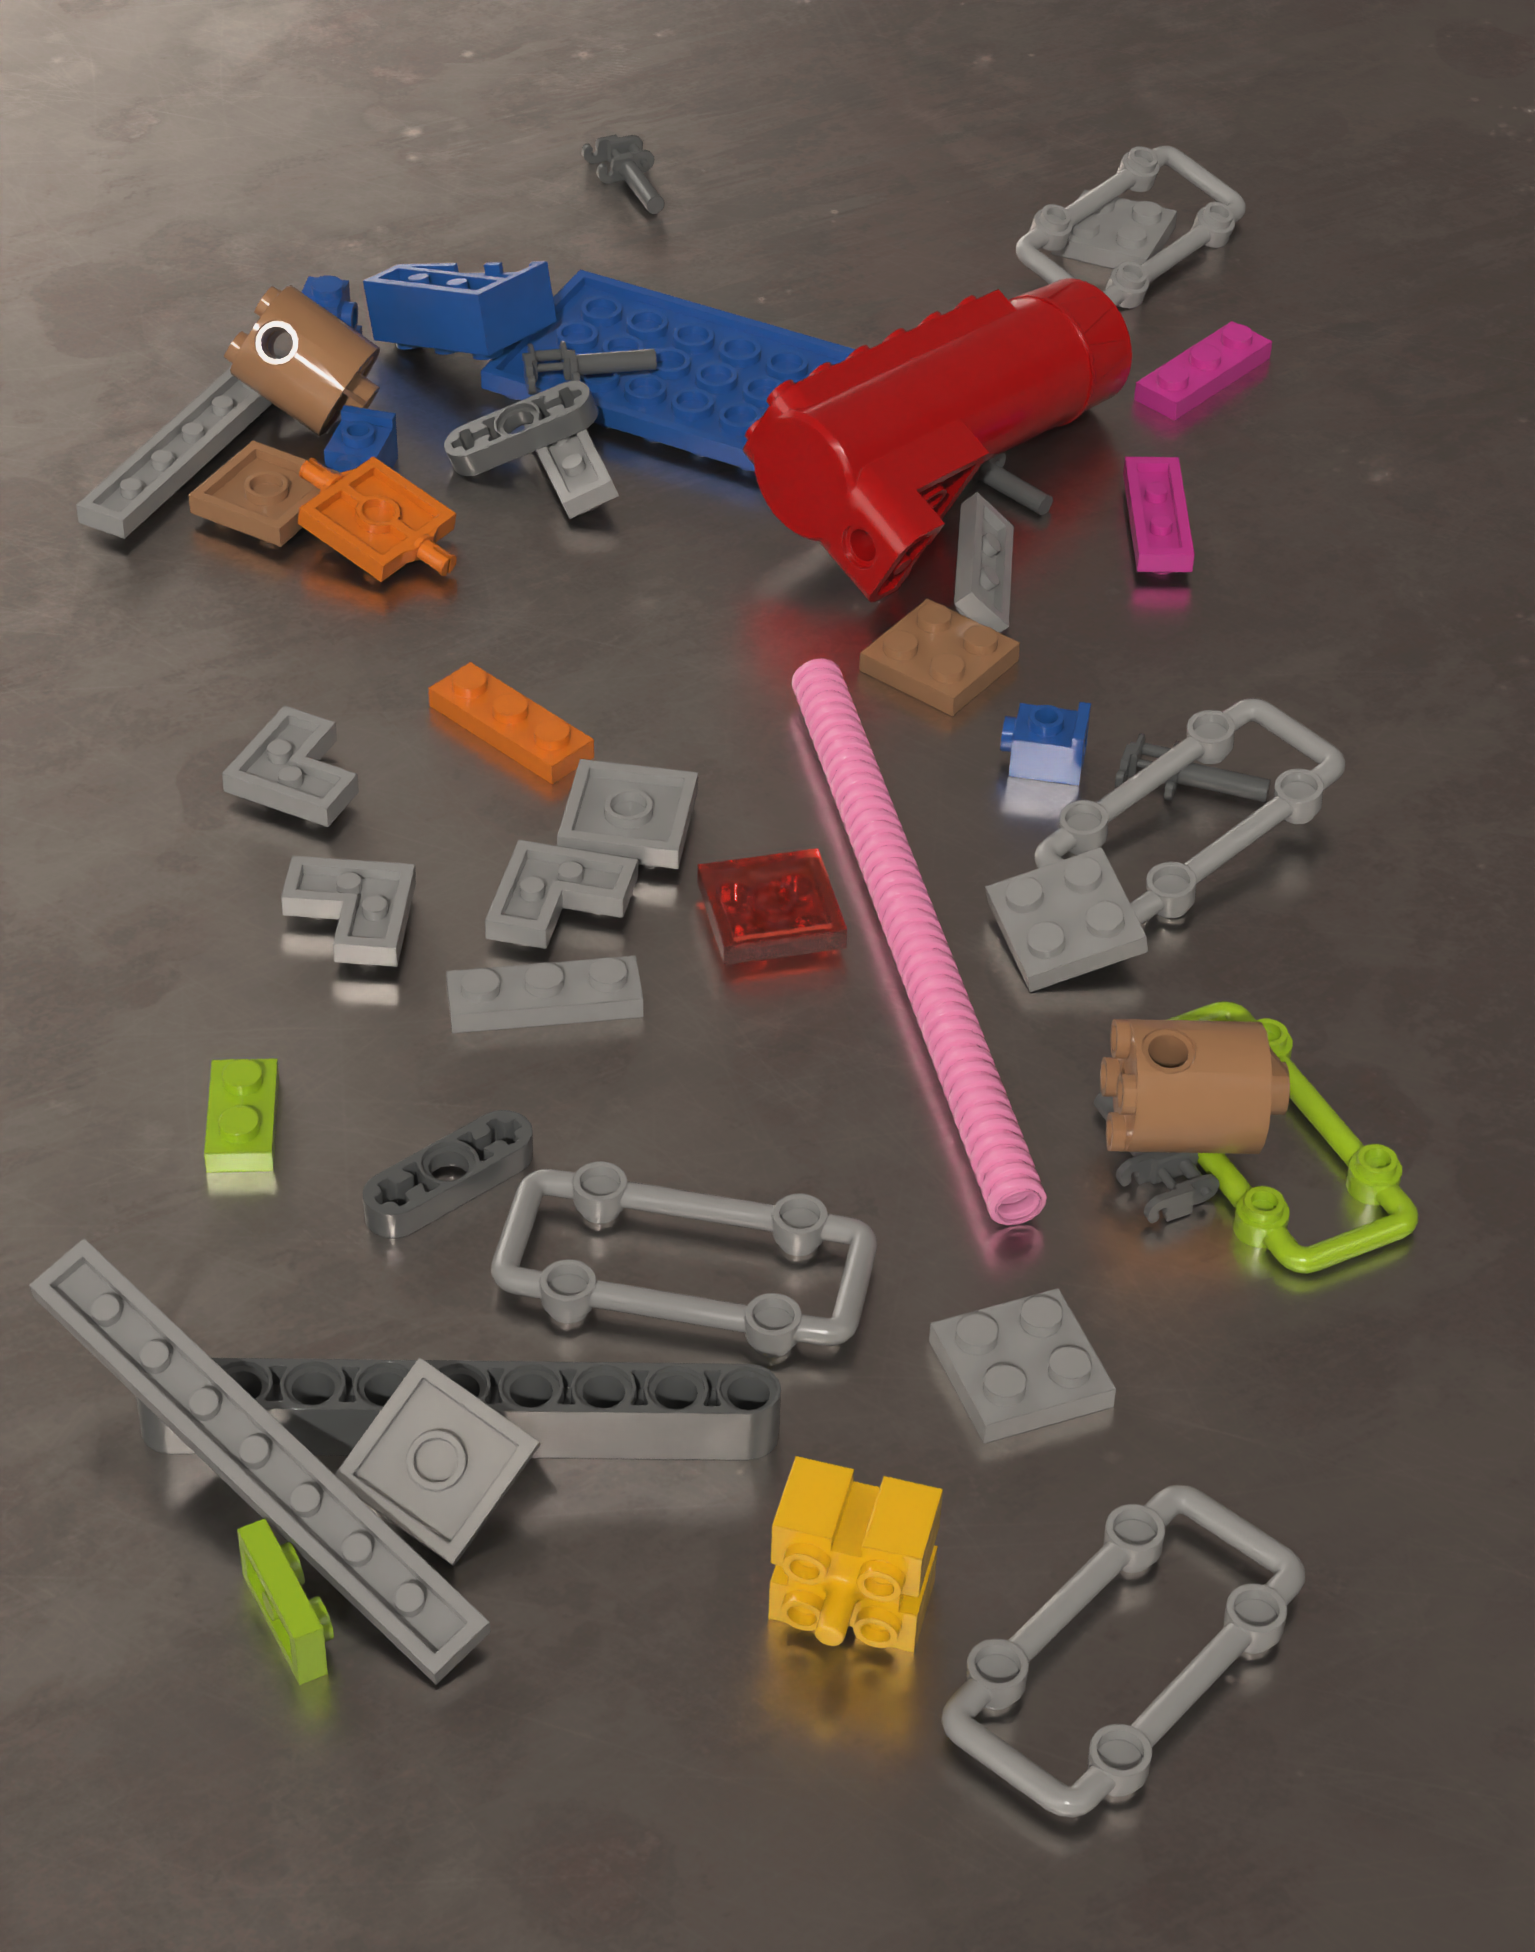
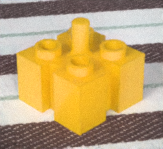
[768,1456,943,1653]

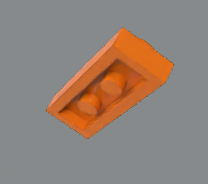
[428,662,594,785]

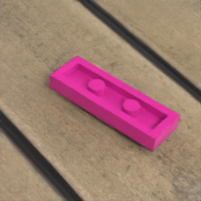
[1134,321,1273,421]
[1123,457,1195,574]

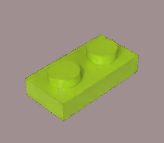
[204,1058,279,1173]
[237,1518,334,1685]

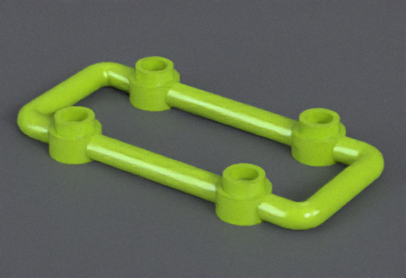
[1166,1001,1418,1274]

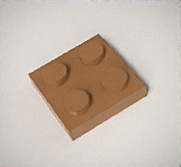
[188,440,341,547]
[859,598,1020,716]

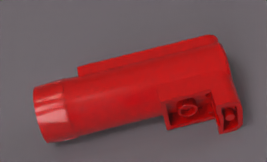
[743,278,1132,603]

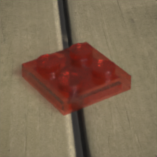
[697,848,847,965]

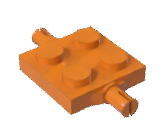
[298,456,457,582]

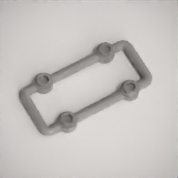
[1016,146,1246,308]
[1034,698,1346,924]
[491,1161,877,1358]
[941,1485,1305,1818]

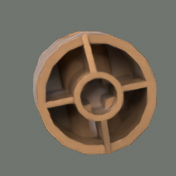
[224,285,380,437]
[1100,1019,1290,1154]

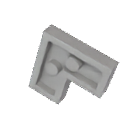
[222,705,359,827]
[485,840,638,949]
[281,856,416,967]

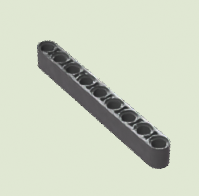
[136,1358,781,1460]

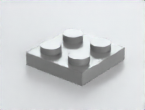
[1051,189,1177,269]
[557,759,698,869]
[985,847,1148,992]
[929,1288,1116,1444]
[335,1357,541,1566]

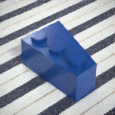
[363,261,557,360]

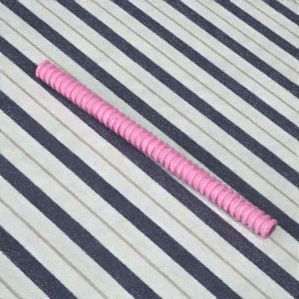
[792,658,1047,1226]

